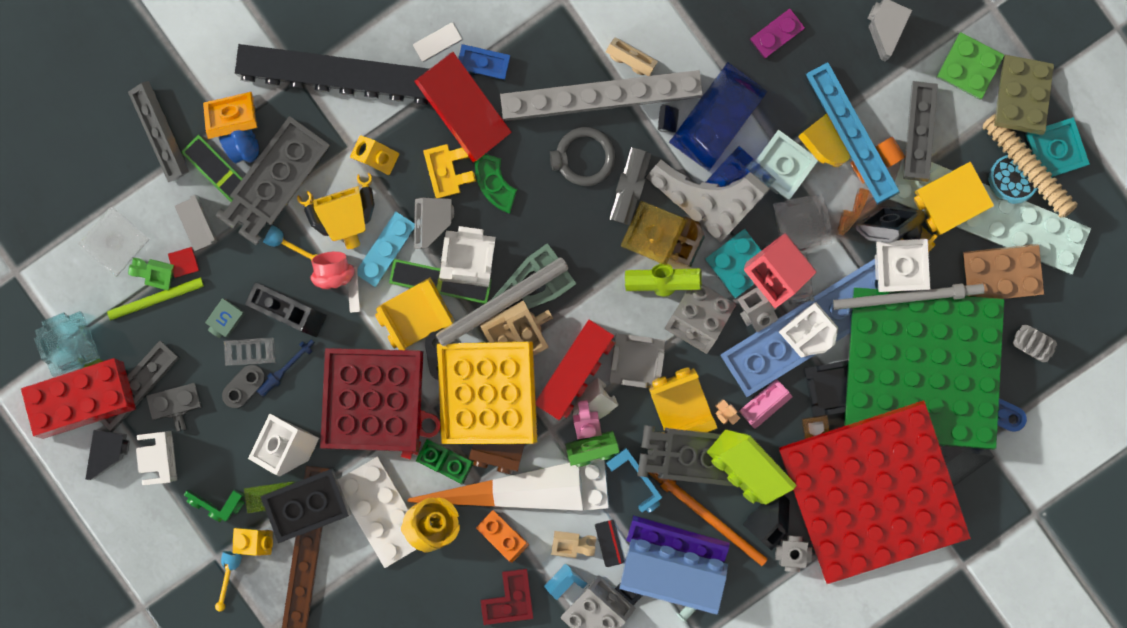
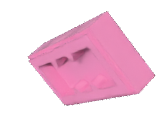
[739,379,793,429]

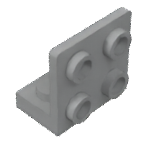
[664,284,736,354]
[561,575,636,628]

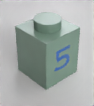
[205,298,245,338]

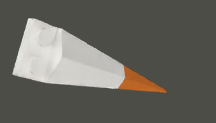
[407,458,610,511]

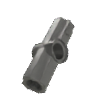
[610,147,651,225]

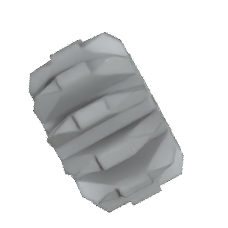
[1013,325,1057,362]

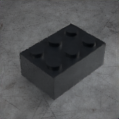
[260,468,351,544]

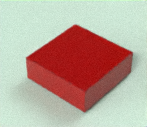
[168,247,200,278]

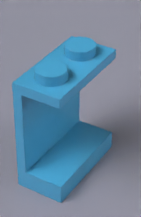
[606,447,662,513]

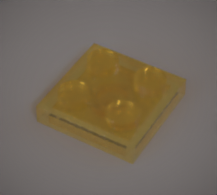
[621,201,687,266]

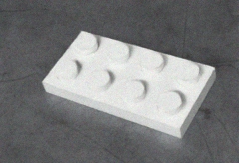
[338,456,416,568]

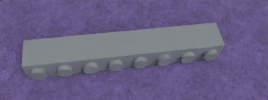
[500,70,703,121]

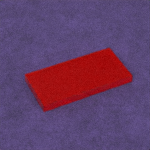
[414,52,511,162]

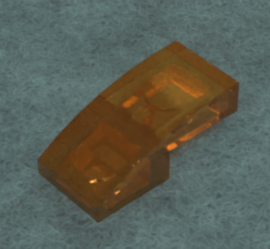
[836,188,869,236]

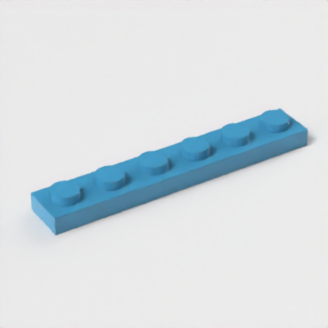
[806,62,900,205]

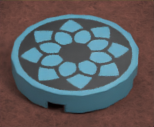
[988,155,1038,204]

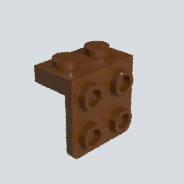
[469,444,525,475]

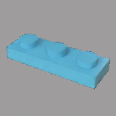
[357,211,415,287]

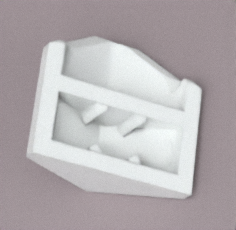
[779,302,838,357]

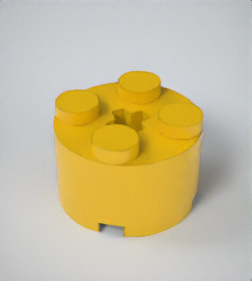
[401,498,460,553]

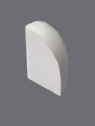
[573,377,618,419]

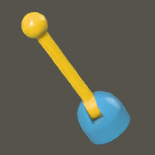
[263,225,317,261]
[215,551,242,612]

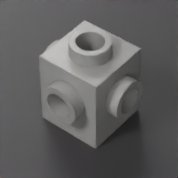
[737,287,778,332]
[775,535,812,572]

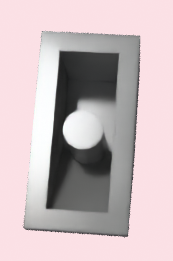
[414,198,454,249]

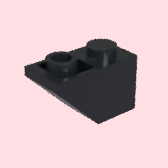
[743,495,790,551]

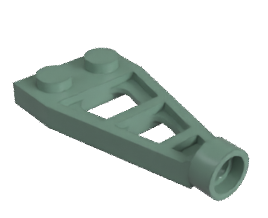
[491,243,576,315]

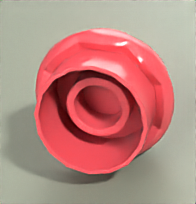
[311,251,355,290]

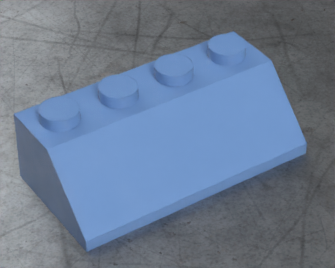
[619,539,728,614]

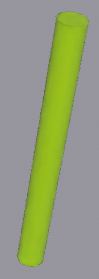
[107,277,204,321]

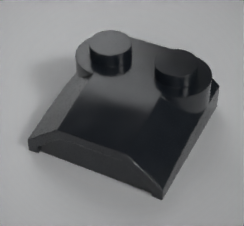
[855,206,926,243]

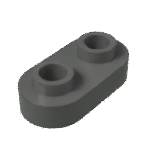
[222,365,265,408]

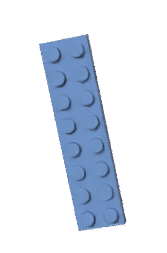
[720,259,911,397]

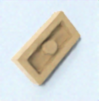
[606,37,658,76]

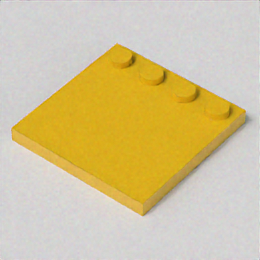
[437,341,537,444]

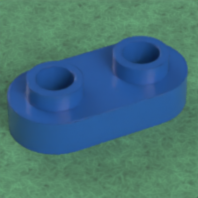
[997,398,1027,432]

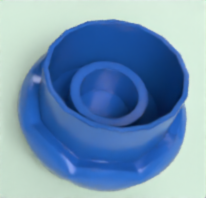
[219,129,259,164]

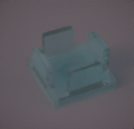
[34,311,100,377]

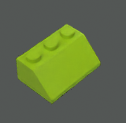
[707,430,797,505]

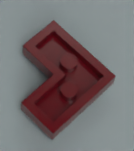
[480,568,533,625]

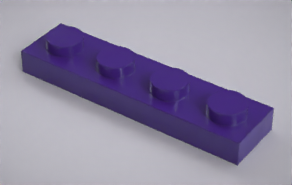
[626,515,730,563]

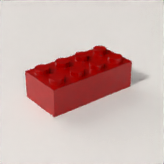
[536,319,615,420]
[21,358,136,439]

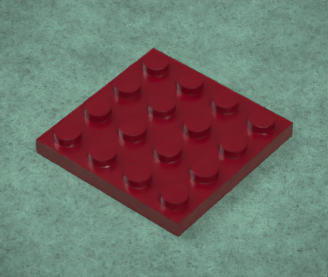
[320,348,424,452]

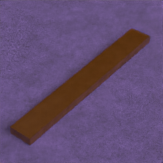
[282,465,329,628]

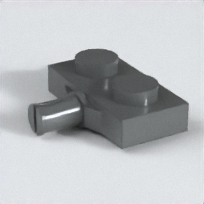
[146,383,202,432]

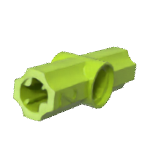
[625,263,702,297]

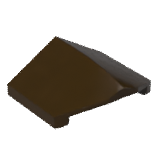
[649,216,705,267]

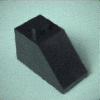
[85,429,130,480]

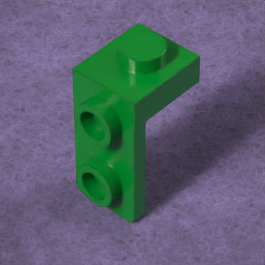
[184,490,245,522]

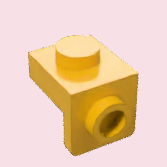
[232,528,273,556]

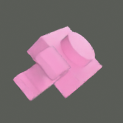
[573,400,602,440]

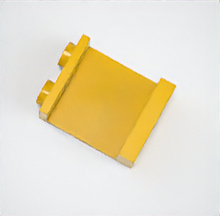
[375,277,455,350]
[648,368,717,432]

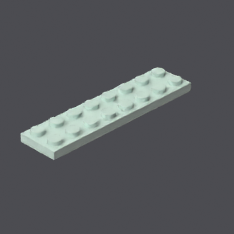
[889,158,1091,275]

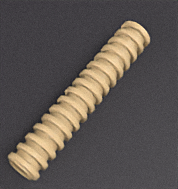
[982,114,1077,218]

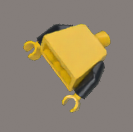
[297,173,375,250]

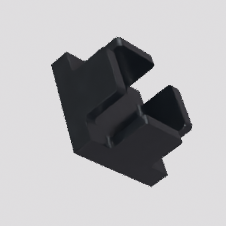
[804,360,849,417]

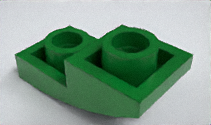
[416,439,473,484]

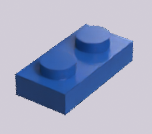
[458,44,510,80]

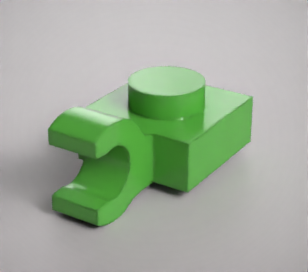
[128,258,174,290]

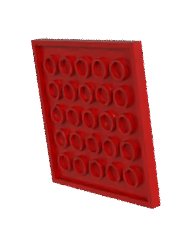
[779,400,971,584]

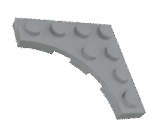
[646,160,769,243]

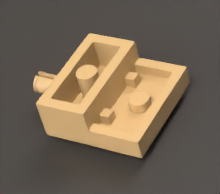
[480,300,553,356]

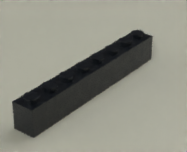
[234,44,430,105]

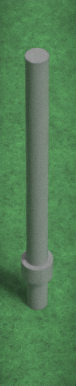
[833,283,984,310]

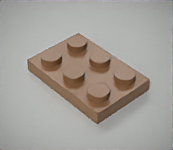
[963,244,1044,299]

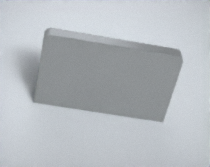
[175,195,218,252]

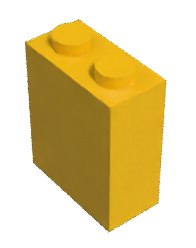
[914,162,994,235]

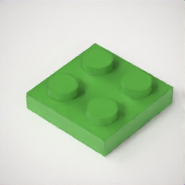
[937,32,1004,100]
[565,431,620,467]

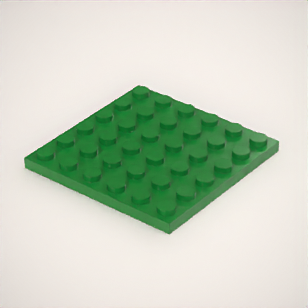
[845,287,1004,450]

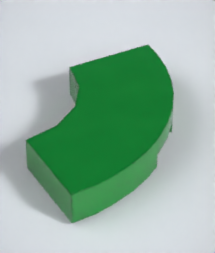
[475,154,517,214]

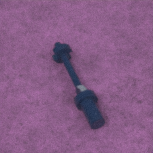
[257,339,315,397]

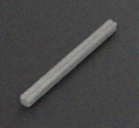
[436,258,568,346]

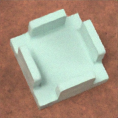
[749,130,818,200]

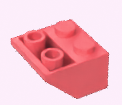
[744,233,817,308]

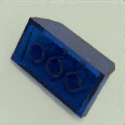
[669,62,768,172]

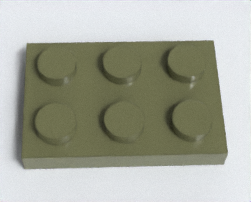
[994,55,1054,135]

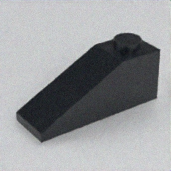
[245,282,327,338]

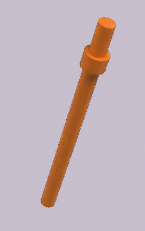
[648,472,768,566]

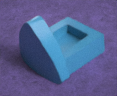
[544,564,588,600]

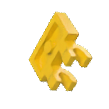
[423,144,476,199]

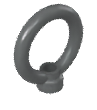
[550,127,615,186]

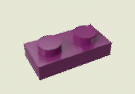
[750,9,805,59]

